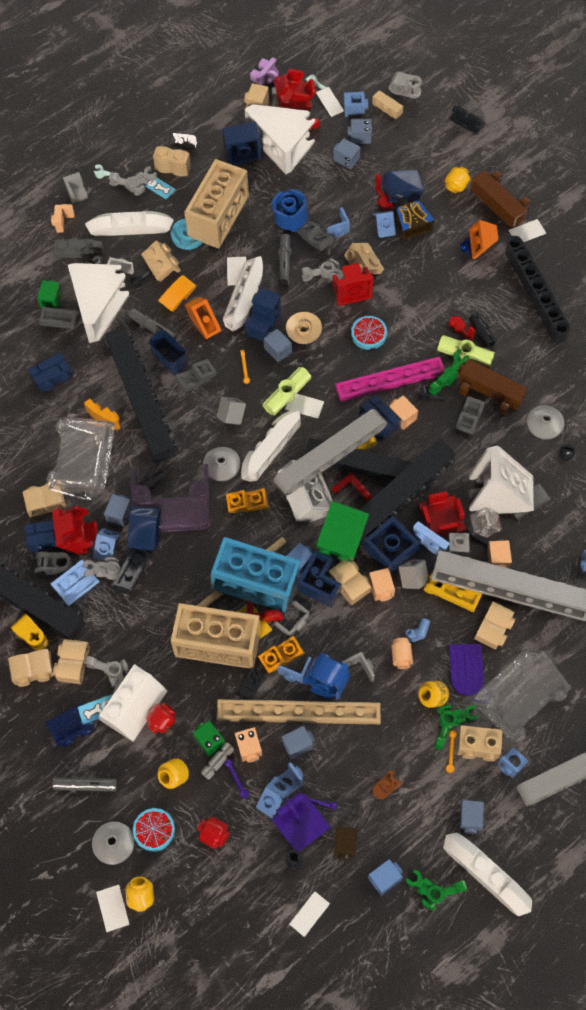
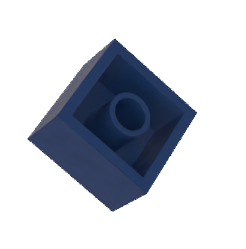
[222,122,262,165]
[364,516,420,575]

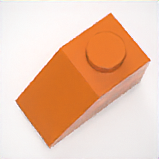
[469,220,498,259]
[184,297,222,339]

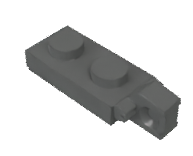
[54,239,103,258]

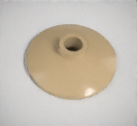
[286,312,322,344]

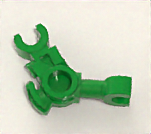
[429,349,469,396]
[434,704,478,750]
[406,869,467,911]

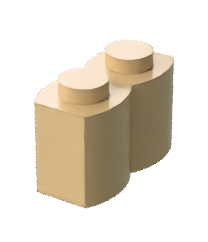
[153,146,191,176]
[22,481,67,517]
[328,561,371,605]
[474,601,516,650]
[53,639,90,684]
[8,649,55,687]

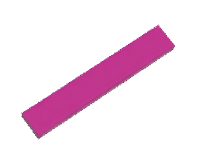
[335,356,445,402]

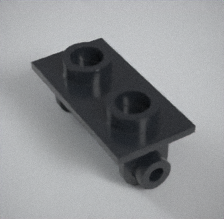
[449,105,486,135]

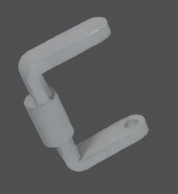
[273,600,309,637]

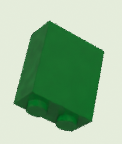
[316,501,369,562]

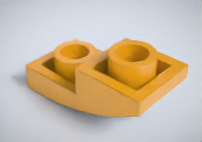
[158,275,197,312]
[84,399,120,430]
[226,488,269,513]
[258,636,305,673]

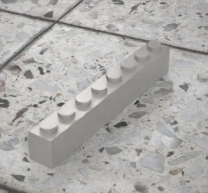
[431,550,586,621]

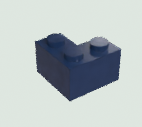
[244,288,281,342]
[297,550,341,608]

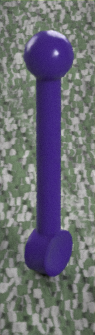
[224,759,249,799]
[309,798,338,810]

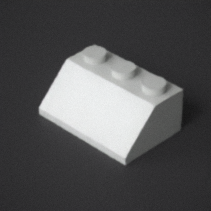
[278,460,333,522]
[99,664,167,742]

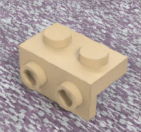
[141,241,181,282]
[344,243,384,274]

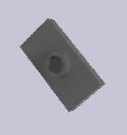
[39,307,78,329]

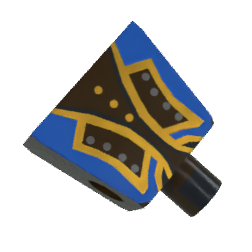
[396,198,434,241]

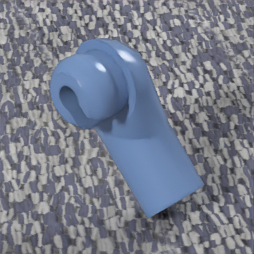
[405,618,430,642]

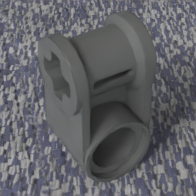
[34,552,74,576]

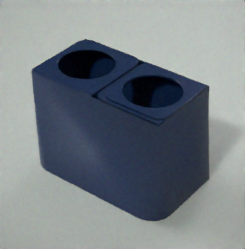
[382,170,424,203]
[149,329,188,376]
[128,506,161,551]

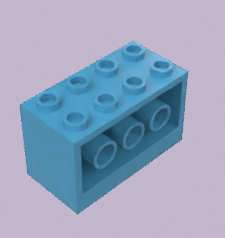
[210,537,300,613]

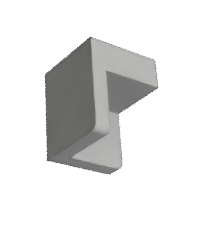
[63,172,88,204]
[217,396,246,425]
[399,560,429,589]

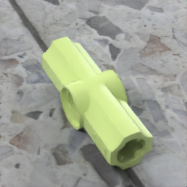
[437,335,495,368]
[263,367,311,416]

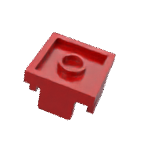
[274,69,316,111]
[332,263,373,306]
[418,491,466,537]
[52,506,98,556]

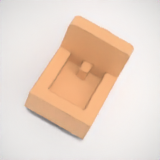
[51,204,75,233]

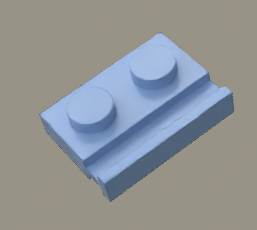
[412,521,450,555]
[51,560,100,607]

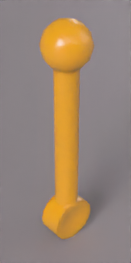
[241,350,250,384]
[446,730,457,773]

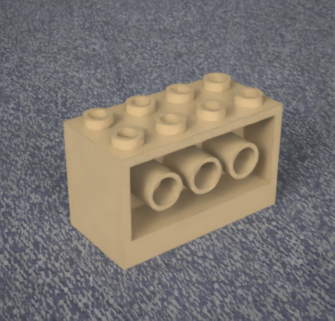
[185,159,249,249]
[171,603,261,669]

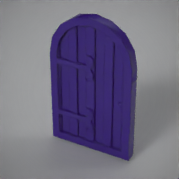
[449,644,484,696]

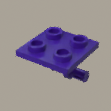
[272,792,331,852]

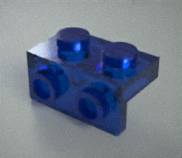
[46,703,95,747]

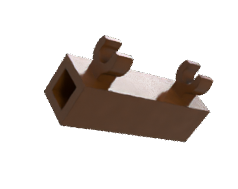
[470,170,531,229]
[458,359,528,416]

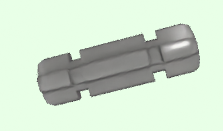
[201,742,234,779]

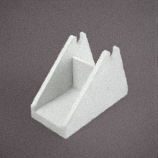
[245,104,315,174]
[68,263,129,343]
[469,446,534,515]

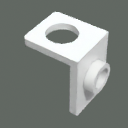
[107,257,134,274]

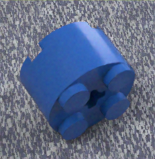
[272,189,309,232]
[303,653,350,700]

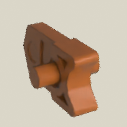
[373,770,403,800]

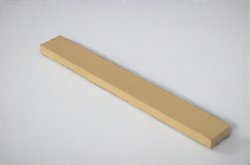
[217,699,380,724]

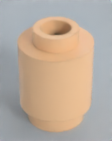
[391,638,413,669]

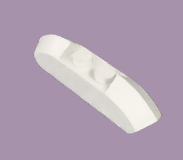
[85,211,173,236]
[223,256,263,331]
[241,409,301,482]
[443,833,532,916]

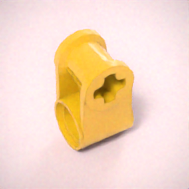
[10,614,48,651]

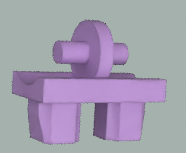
[250,57,279,86]

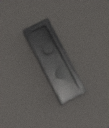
[112,548,152,595]

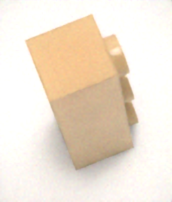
[372,90,403,119]

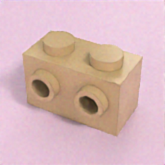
[244,83,269,109]
[457,725,502,761]

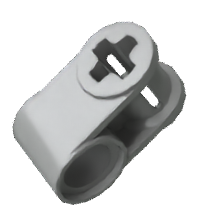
[389,72,422,99]

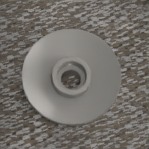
[527,405,564,439]
[203,447,240,481]
[92,822,134,865]

